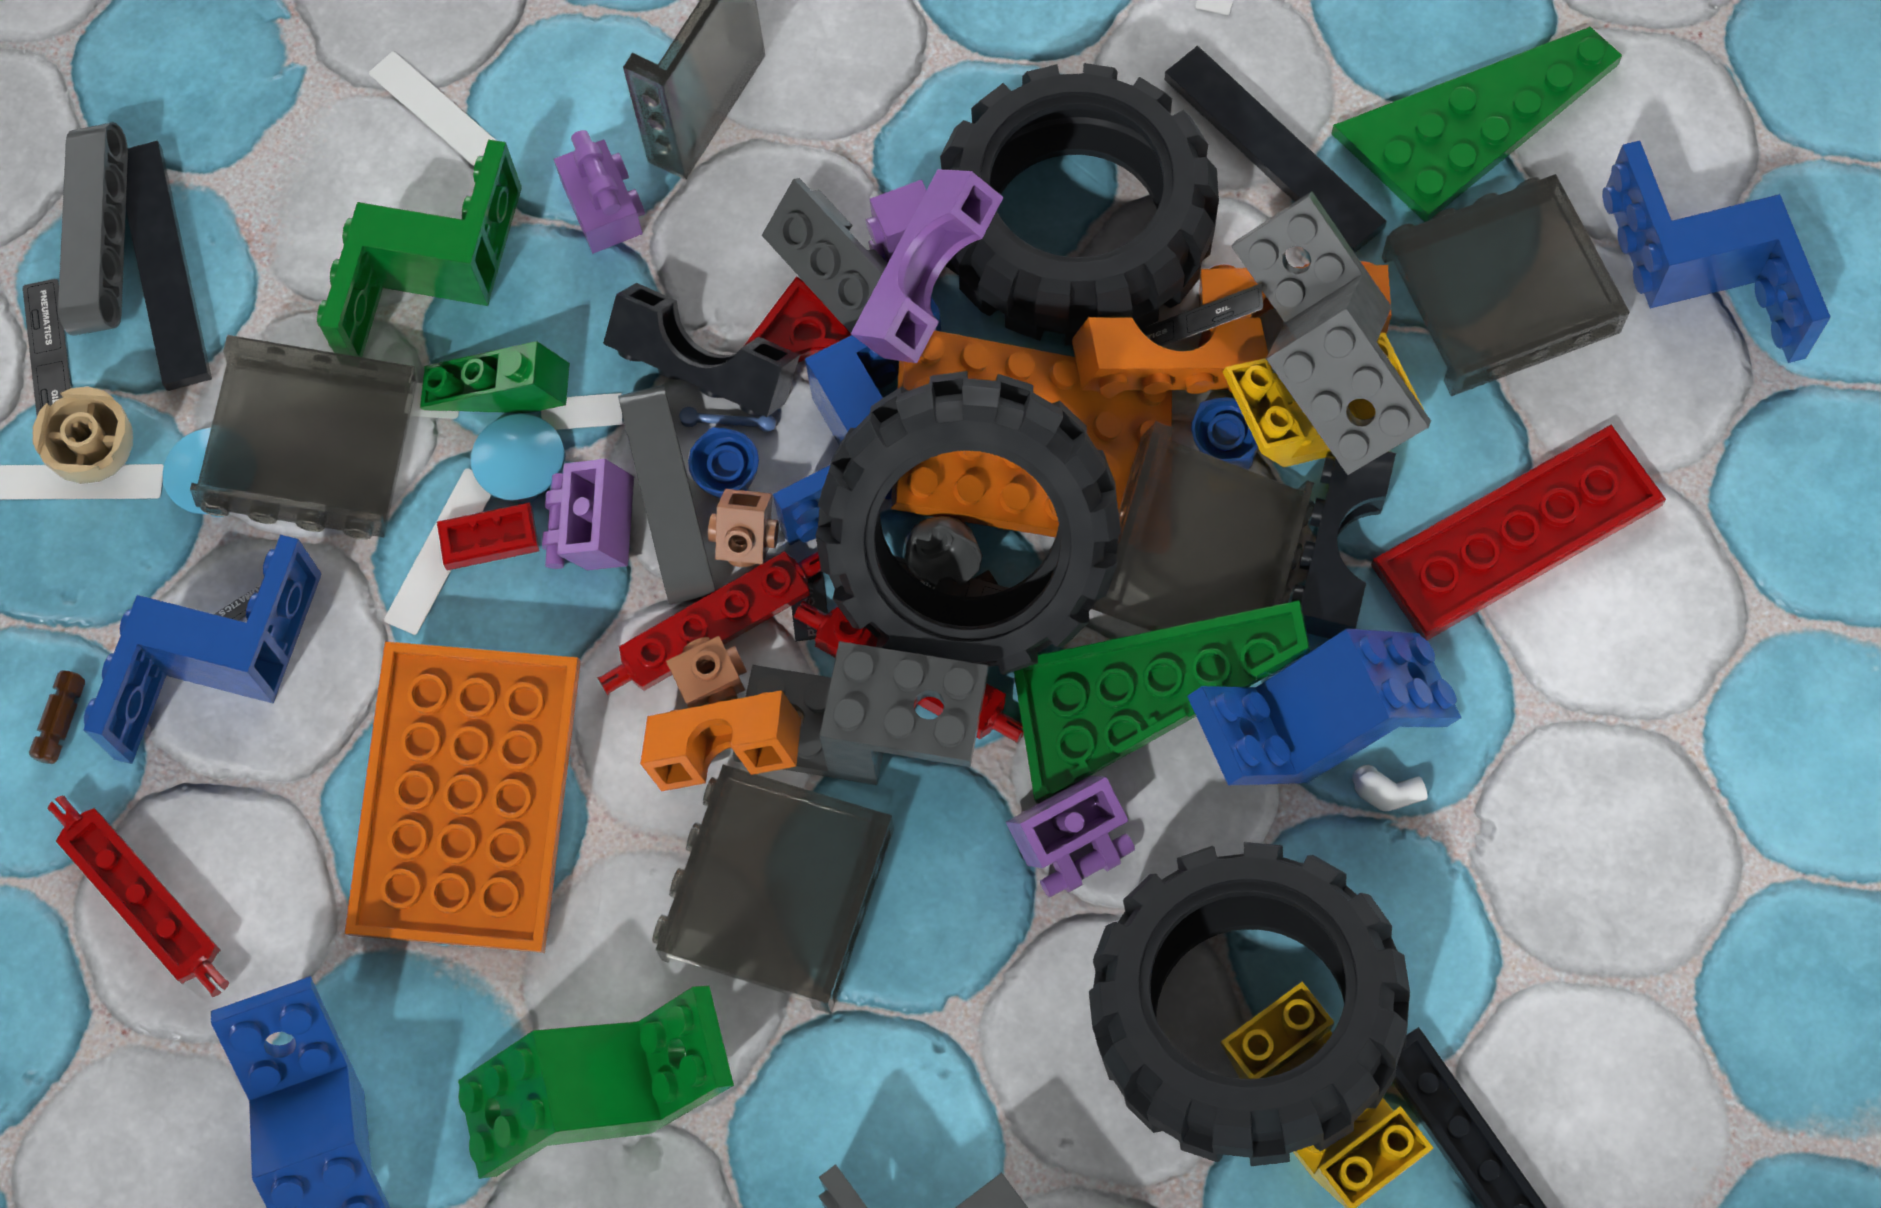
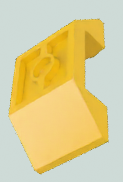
[1223,332,1424,467]
[1220,981,1434,1208]

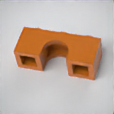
[640,690,801,791]

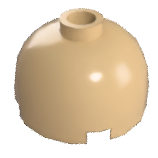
[33,387,133,484]

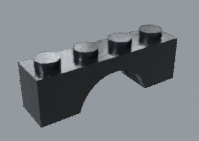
[603,283,800,417]
[1291,451,1396,639]

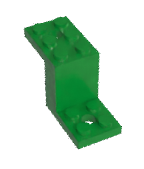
[317,139,522,369]
[458,985,734,1179]

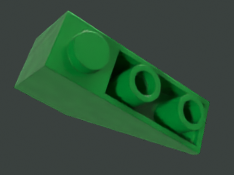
[420,341,570,413]

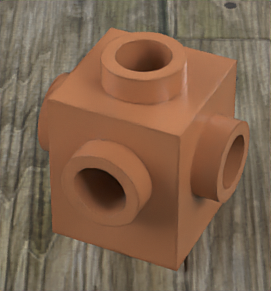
[708,489,779,567]
[666,636,747,708]

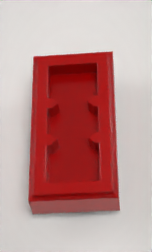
[437,502,540,571]

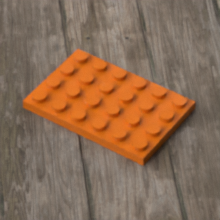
[891,330,1172,556]
[344,641,581,953]

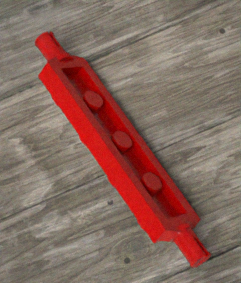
[597,551,821,695]
[794,601,1024,744]
[47,795,229,997]

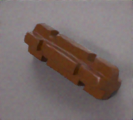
[29,670,85,764]

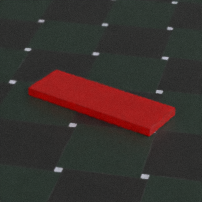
[1371,424,1666,640]

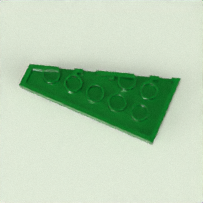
[1331,27,1622,223]
[1014,601,1310,804]

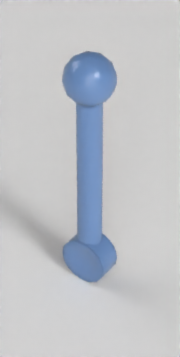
[679,407,776,432]

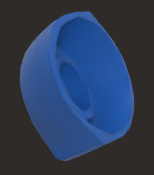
[1191,397,1258,470]
[688,427,759,498]

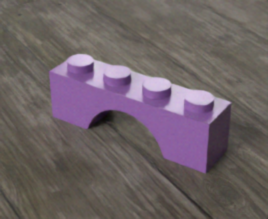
[851,169,1004,363]

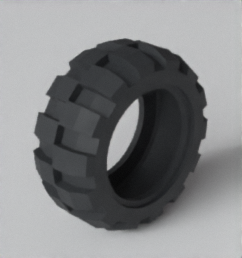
[940,63,1219,345]
[815,371,1121,675]
[1089,842,1410,1166]

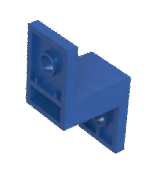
[1602,140,1831,363]
[773,296,941,546]
[83,534,322,764]
[1187,629,1462,786]
[211,976,390,1208]

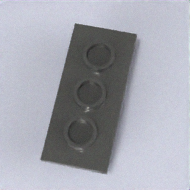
[762,178,888,333]

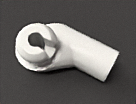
[1353,765,1428,811]

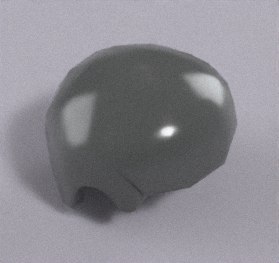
[902,516,983,587]

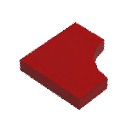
[744,276,851,363]

